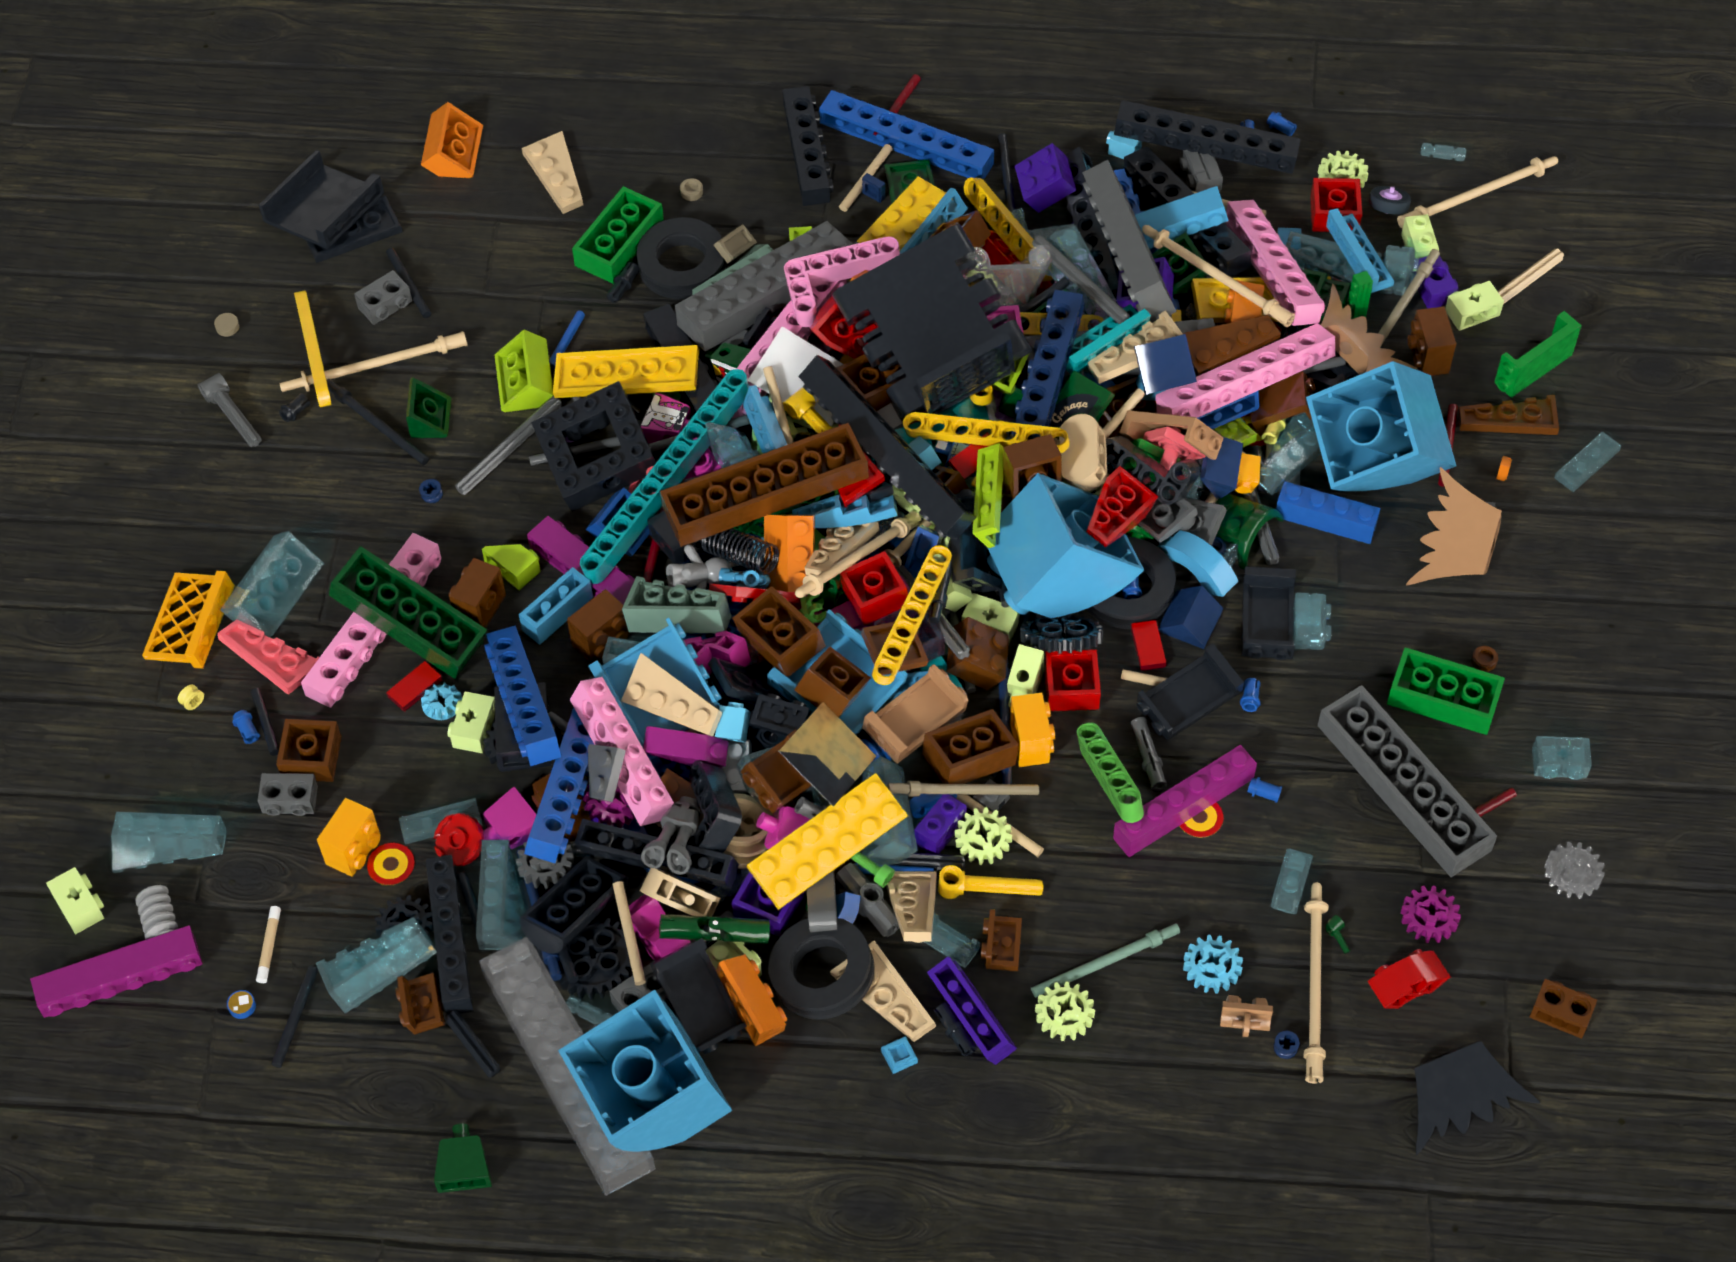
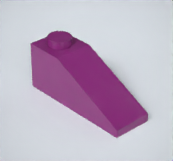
[643,726,729,768]

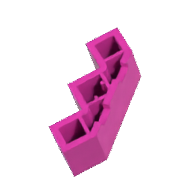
[684,631,751,675]
[629,894,716,970]

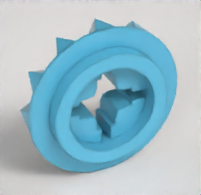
[421,682,462,720]

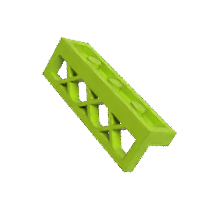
[973,443,1003,548]

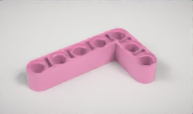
[784,236,900,327]

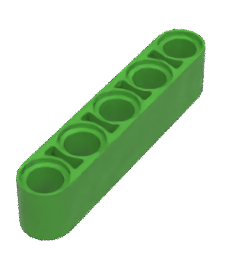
[1077,723,1144,823]

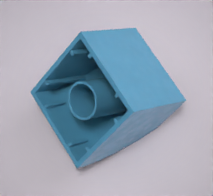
[1306,361,1456,491]
[987,473,1144,618]
[558,990,732,1152]

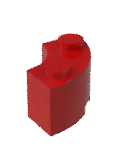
[1367,949,1451,1009]

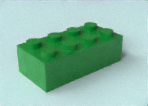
[572,186,664,284]
[1387,647,1505,735]

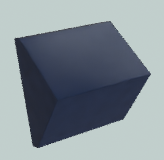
[1200,436,1243,499]
[1158,586,1223,649]

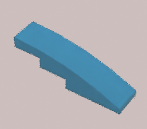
[792,495,898,528]

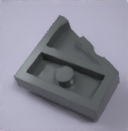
[588,744,626,802]

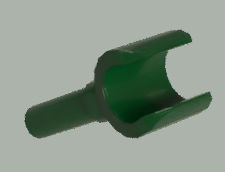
[1325,915,1350,954]

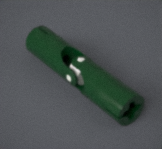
[659,914,770,943]

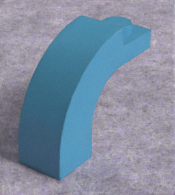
[1157,530,1238,597]

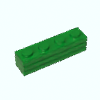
[1347,271,1373,319]

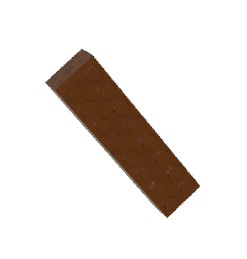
[660,423,869,547]

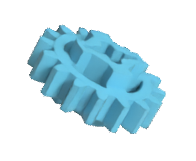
[1183,935,1243,993]

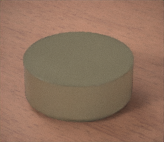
[680,178,703,201]
[214,313,239,337]

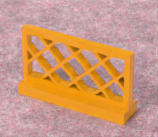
[142,571,235,669]

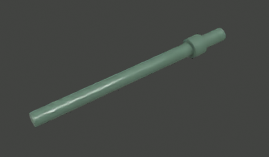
[1031,923,1180,998]

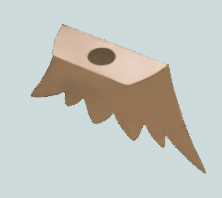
[1321,284,1417,375]
[1406,467,1502,585]

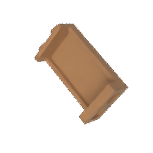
[1119,411,1224,460]
[862,664,968,764]

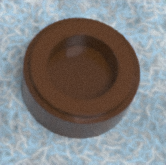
[1471,646,1498,672]

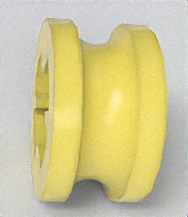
[178,684,204,710]

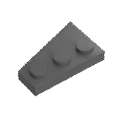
[1176,498,1227,546]

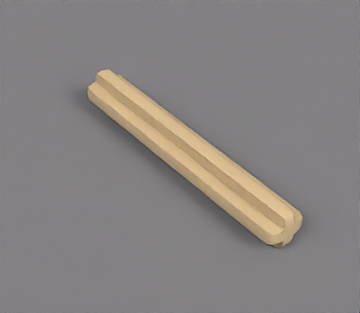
[1497,248,1564,304]

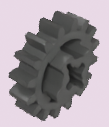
[516,842,575,889]

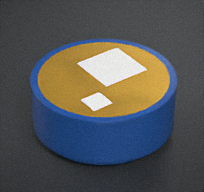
[227,990,256,1019]

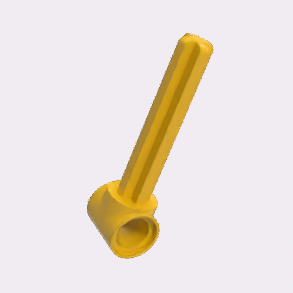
[783,387,832,433]
[938,865,1043,899]

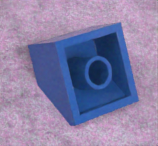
[586,487,656,556]

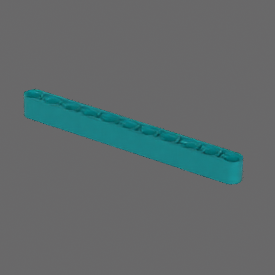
[580,369,749,584]

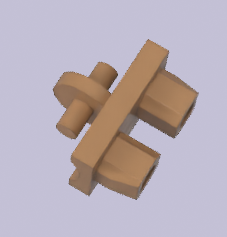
[1220,995,1273,1037]

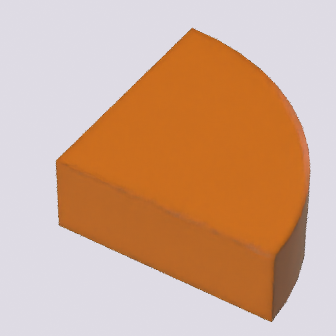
[1496,456,1512,481]

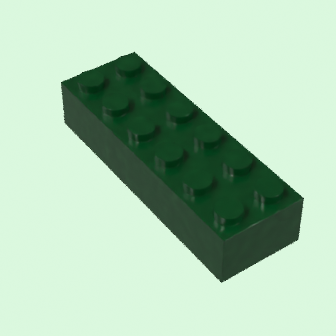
[329,546,487,679]

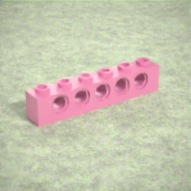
[570,677,674,826]

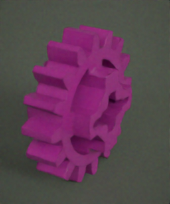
[583,784,635,828]
[1400,886,1461,943]

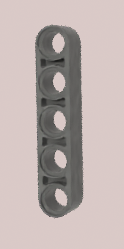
[807,870,838,933]

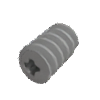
[135,885,178,940]

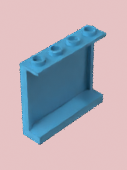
[767,610,907,736]
[589,618,722,748]

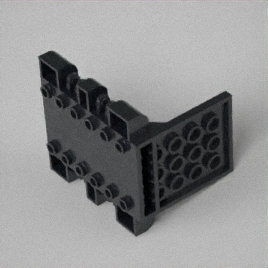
[832,224,1032,422]

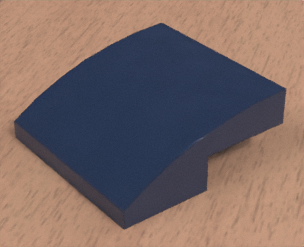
[1134,334,1197,394]

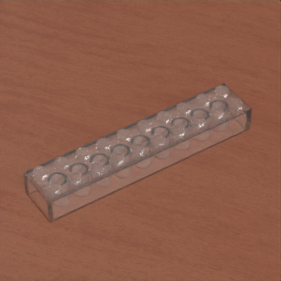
[479,937,655,1196]

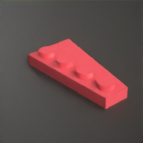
[218,619,320,695]

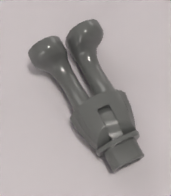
[641,796,700,875]

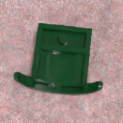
[1215,494,1284,569]

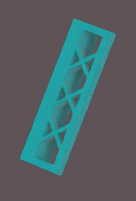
[1066,304,1151,374]

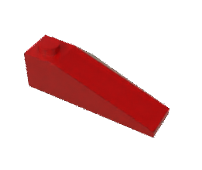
[810,296,877,359]
[1086,466,1159,548]

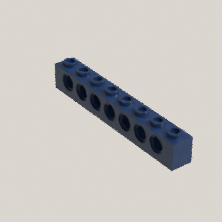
[1009,289,1085,440]

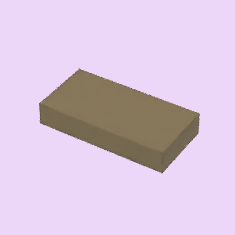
[714,224,757,263]

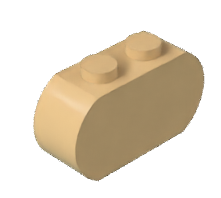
[1057,414,1107,492]
[640,868,721,917]

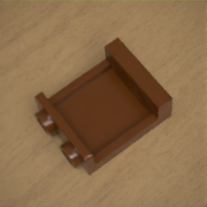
[1251,370,1316,438]
[740,730,812,814]

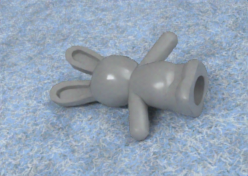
[666,544,753,590]

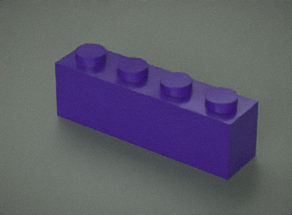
[927,956,1017,1065]

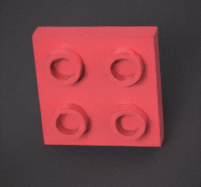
[1143,426,1206,470]

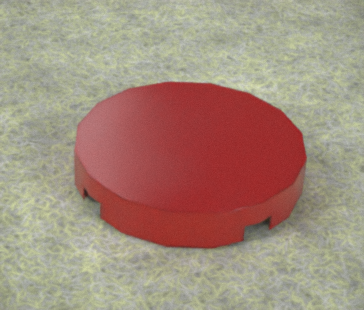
[434,813,484,866]

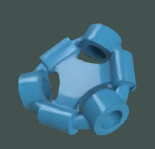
[719,568,771,589]

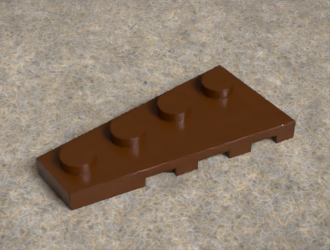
[1183,315,1281,376]
[1458,395,1559,435]

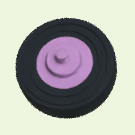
[1369,186,1411,214]

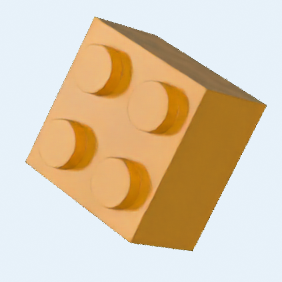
[1010,693,1055,767]
[317,798,381,877]

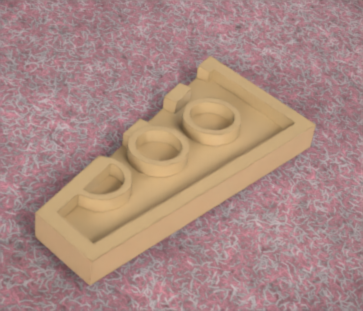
[522,131,583,214]
[1088,310,1183,384]
[805,522,879,576]
[621,653,723,737]
[886,871,937,943]
[830,941,936,1042]

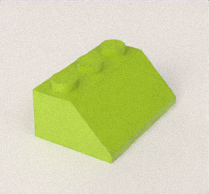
[495,329,553,412]

